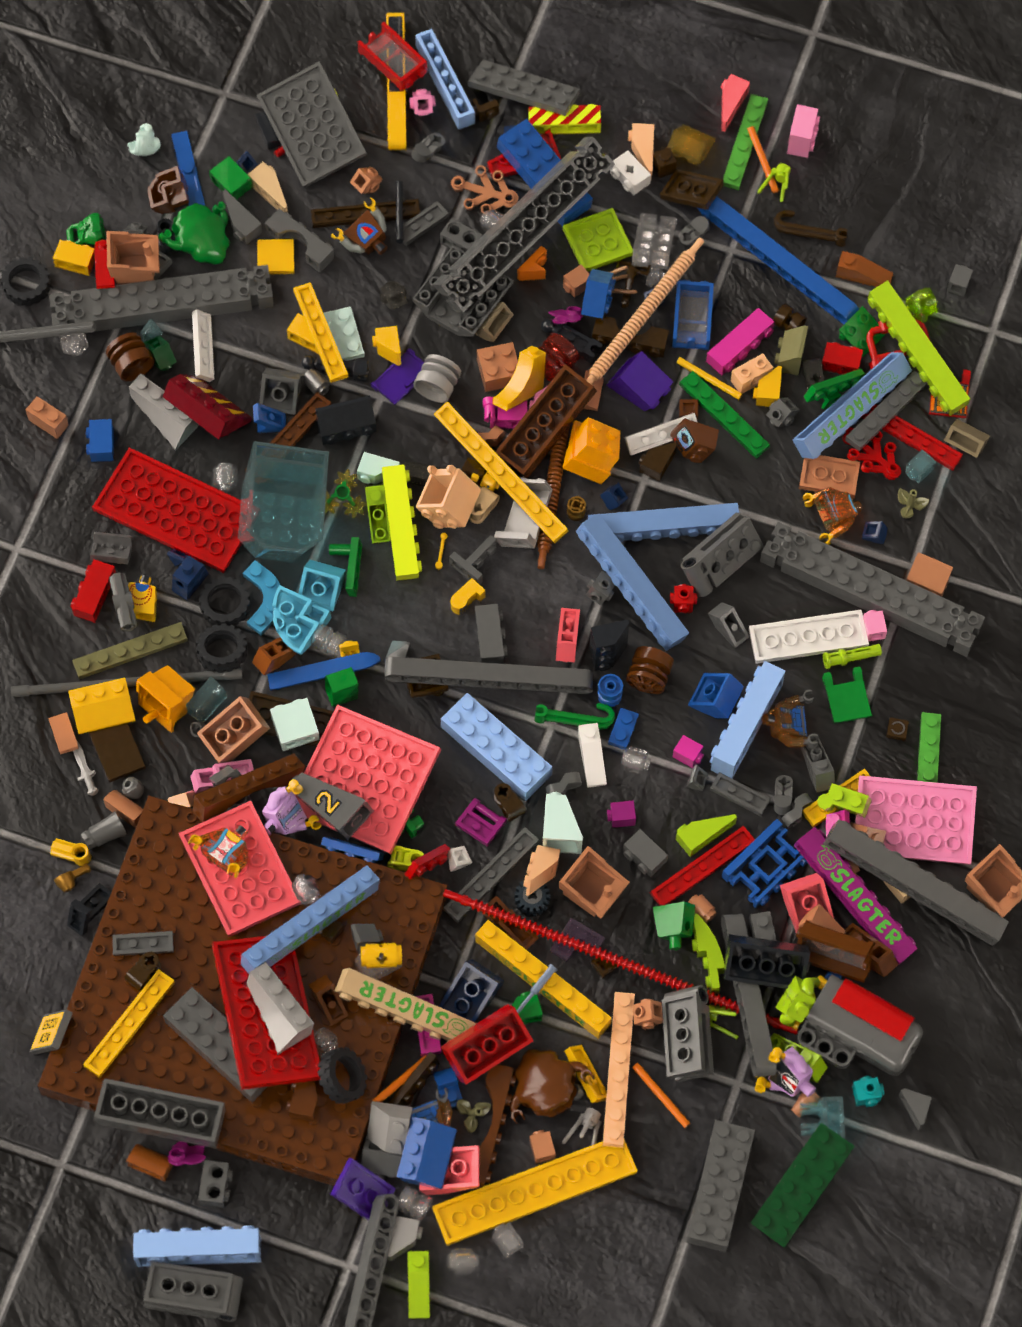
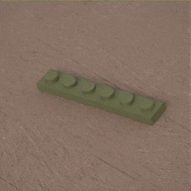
[72,622,188,680]

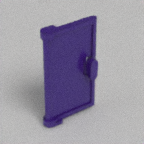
[370,348,424,405]

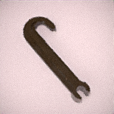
[774,210,848,247]

